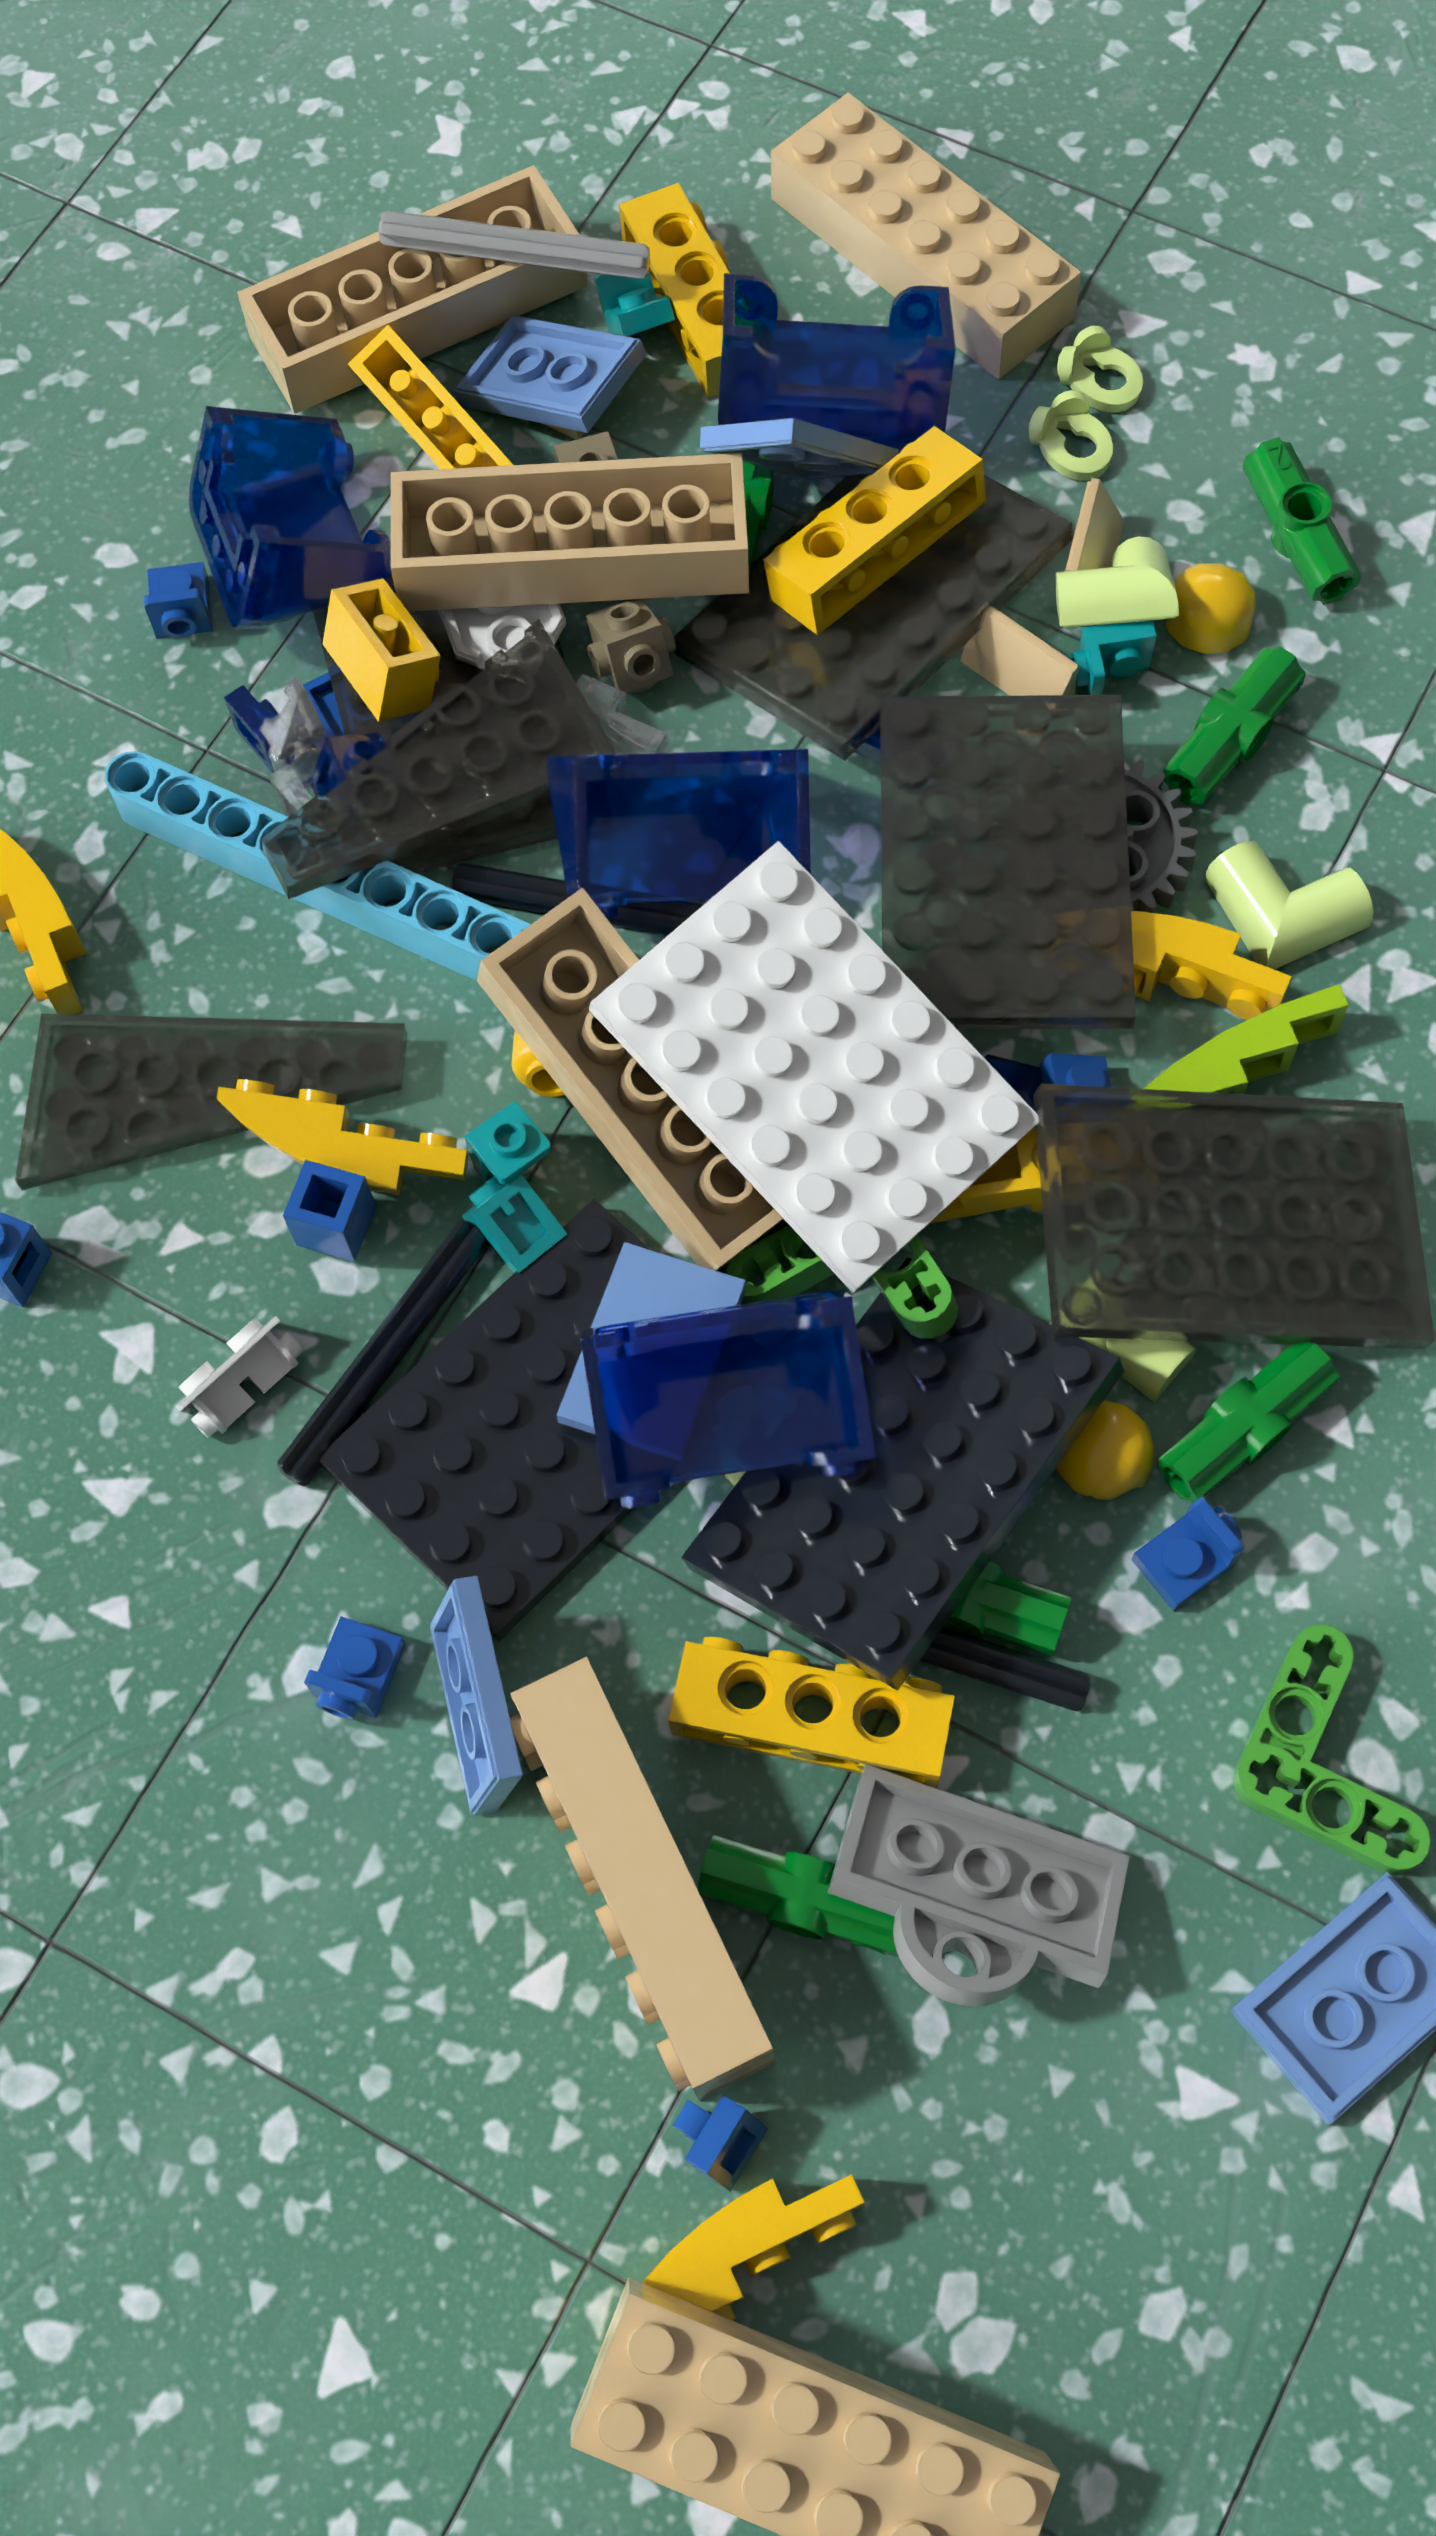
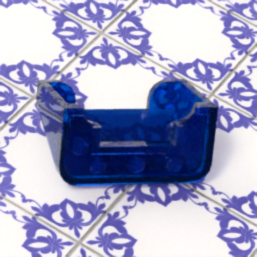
[718,273,956,454]
[189,406,393,629]
[547,749,811,918]
[580,1290,876,1508]

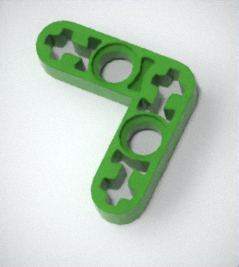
[726,1225,958,1339]
[1233,1624,1431,1875]

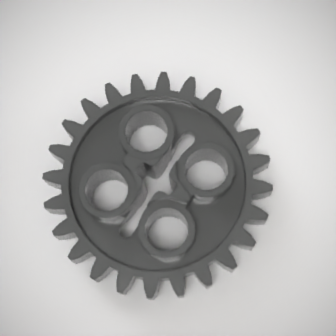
[1000,751,1198,917]

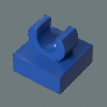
[673,2095,768,2192]

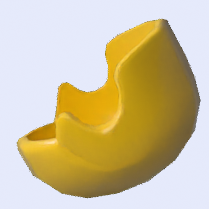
[1166,563,1256,654]
[1056,1400,1156,1500]

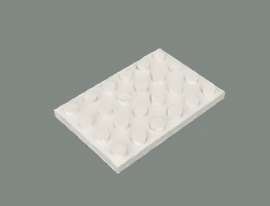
[589,841,1042,1293]

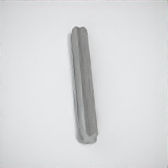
[379,211,650,279]

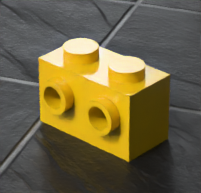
[323,578,441,722]

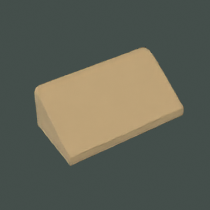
[1065,478,1123,571]
[961,604,1078,722]

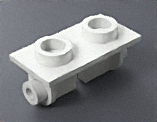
[175,1316,304,1438]

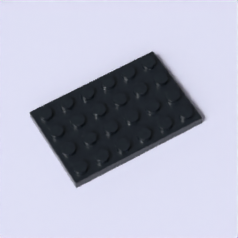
[319,1199,775,1641]
[681,1257,1125,1691]

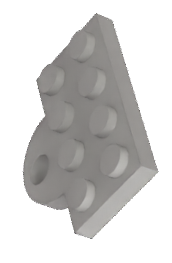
[827,1764,1130,2007]

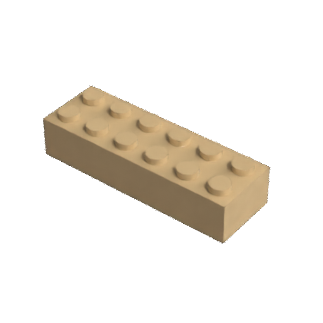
[771,93,1081,380]
[237,165,588,414]
[391,453,749,612]
[477,888,785,1271]
[510,1657,775,2101]
[571,2277,1060,2536]

